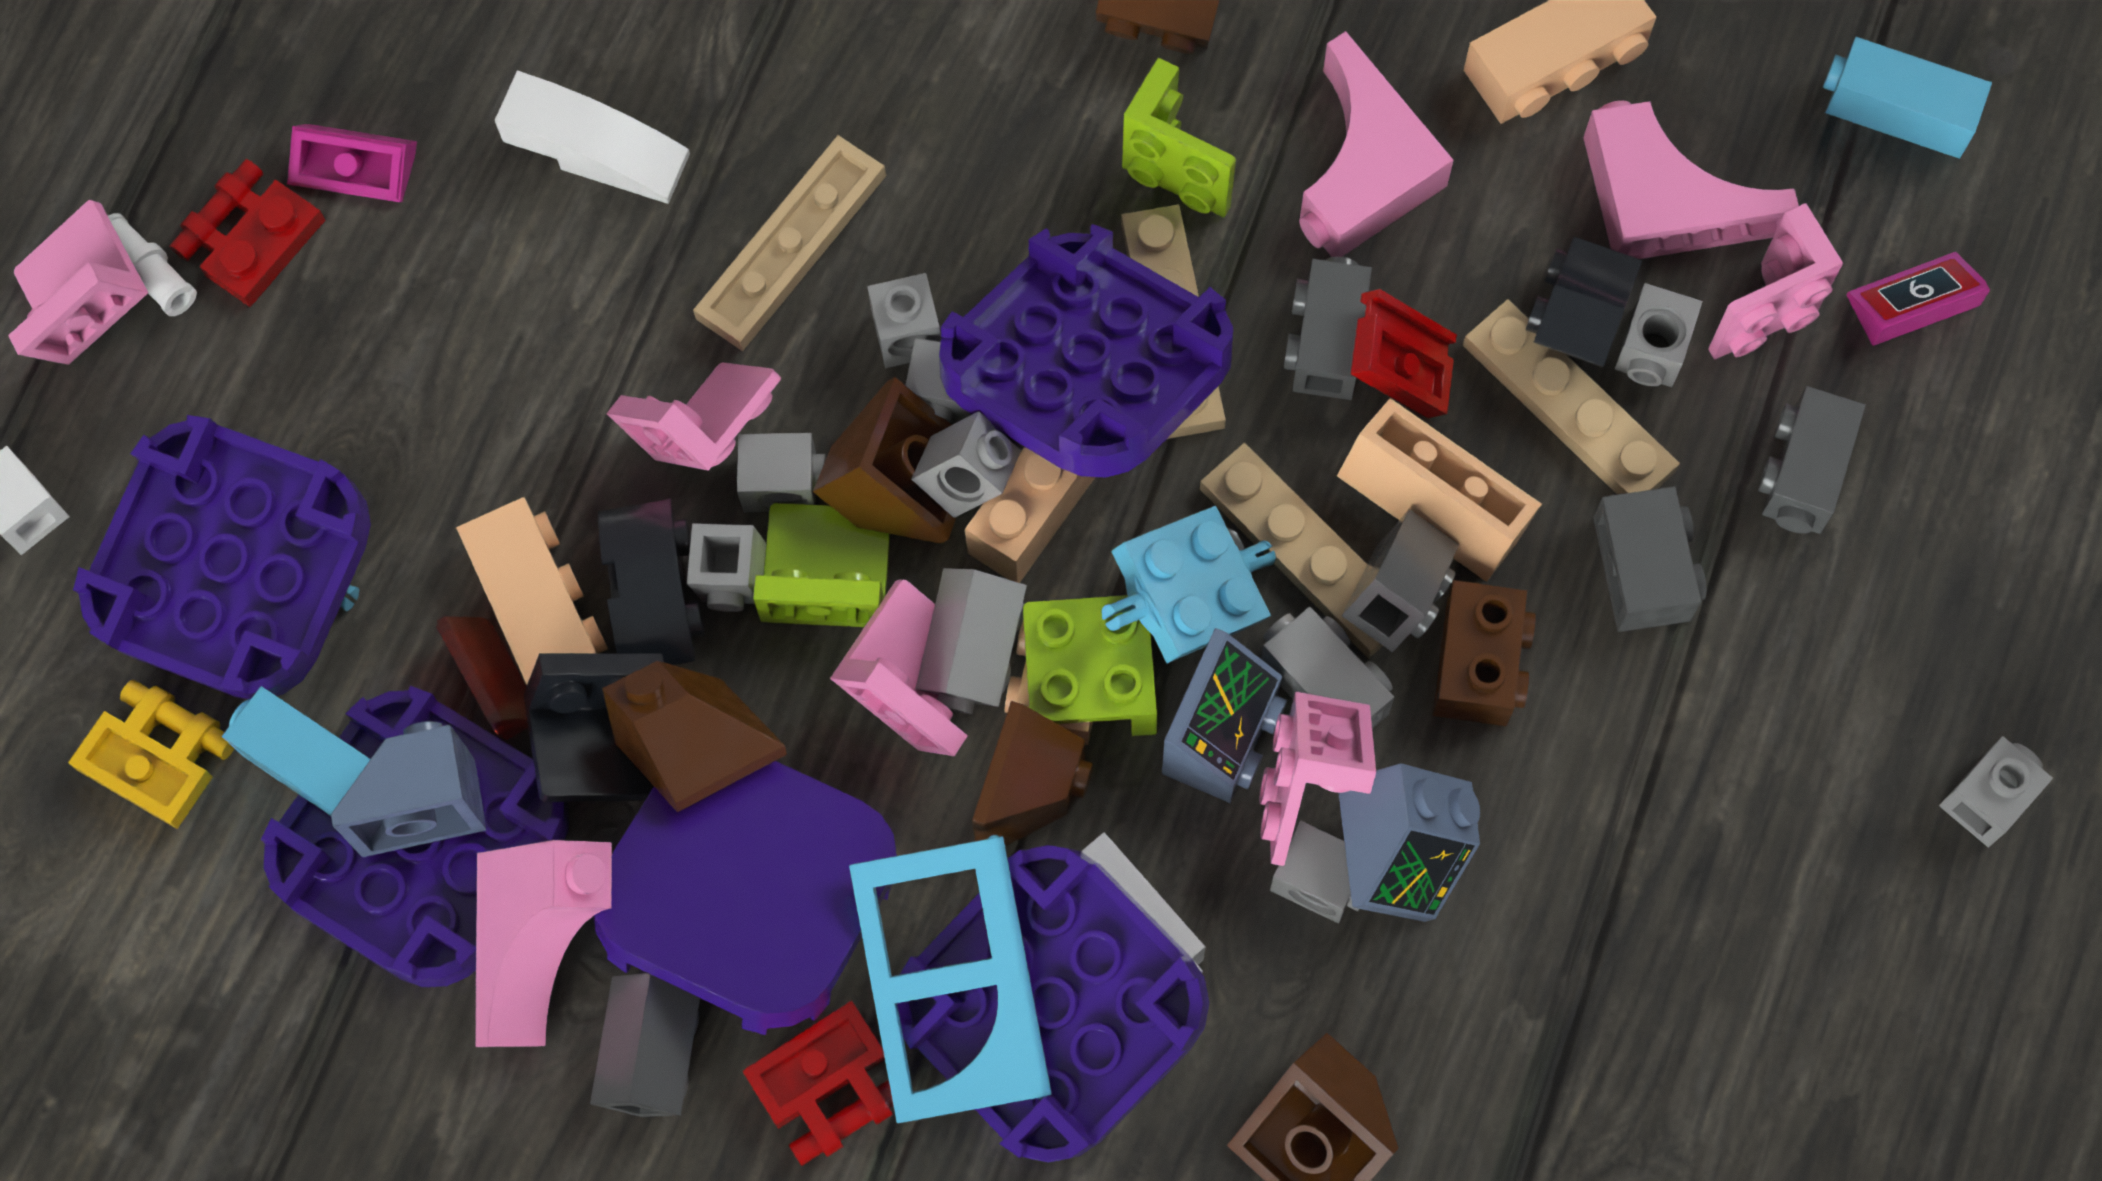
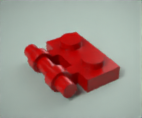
[169,159,326,307]
[742,1000,894,1166]

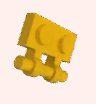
[68,679,234,829]

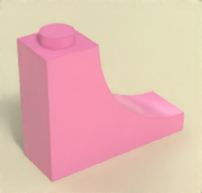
[1299,31,1454,257]
[1583,101,1799,259]
[476,840,612,1047]

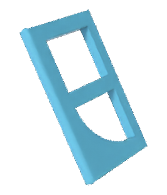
[849,835,1051,1123]

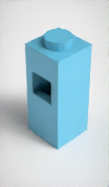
[1823,37,1992,159]
[222,686,371,816]

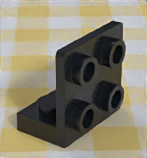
[523,653,664,802]

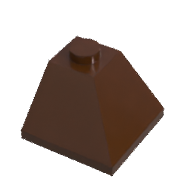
[813,377,957,544]
[602,661,787,812]
[972,701,1094,846]
[1227,1033,1399,1181]

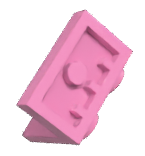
[8,200,148,365]
[1708,203,1843,360]
[606,362,781,471]
[830,580,968,756]
[1259,692,1376,866]

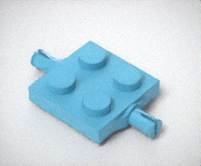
[1101,506,1276,663]

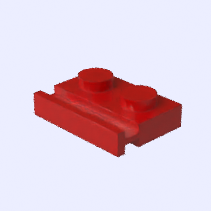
[1351,289,1457,418]

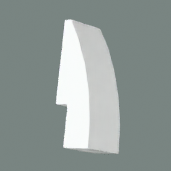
[495,70,690,204]

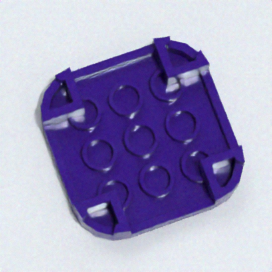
[939,224,1233,478]
[73,415,371,699]
[261,686,569,987]
[594,761,897,1035]
[897,845,1210,1163]

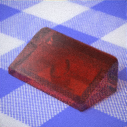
[436,616,528,741]

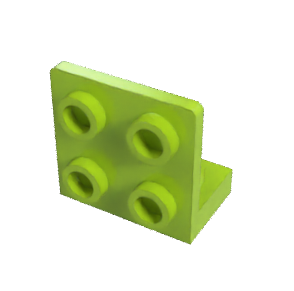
[1122,57,1236,217]
[753,503,890,627]
[1023,595,1157,736]

